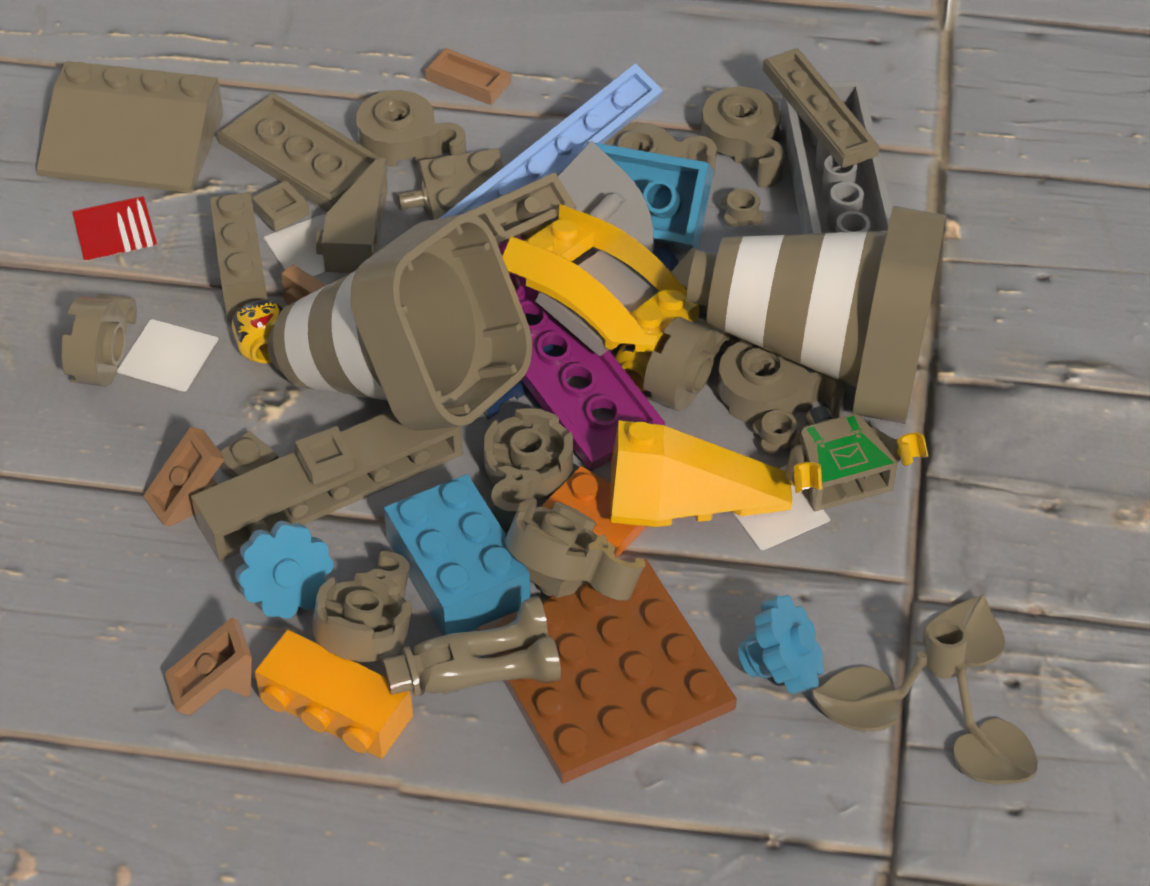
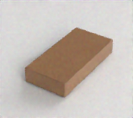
[425,48,511,105]

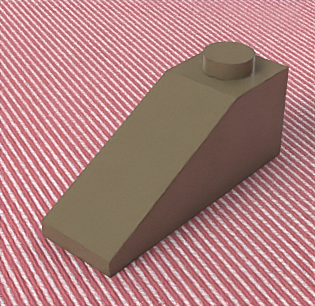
[316,158,388,273]
[463,172,576,246]

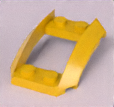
[502,204,700,353]

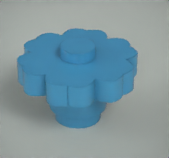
[235,521,334,619]
[738,595,824,694]

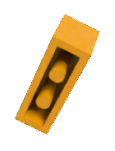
[255,630,413,759]

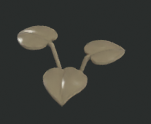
[812,595,1038,784]

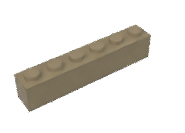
[191,410,463,562]

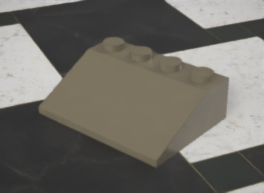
[36,61,223,193]

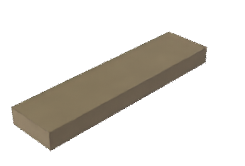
[762,48,879,168]

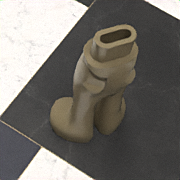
[383,596,561,697]

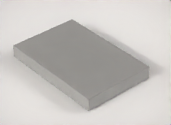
[535,250,659,356]

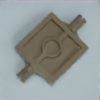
[398,148,504,220]

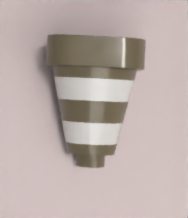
[686,206,946,424]
[268,213,532,431]

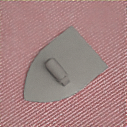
[558,141,654,254]

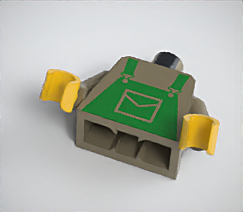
[785,406,928,512]

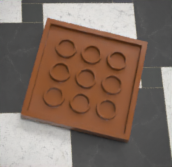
[478,559,737,784]

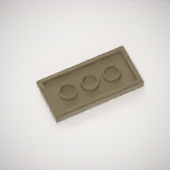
[217,92,388,211]

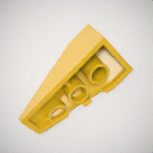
[610,420,793,527]

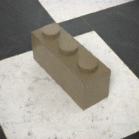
[209,192,267,321]

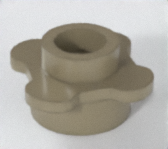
[721,189,764,227]
[753,410,800,454]

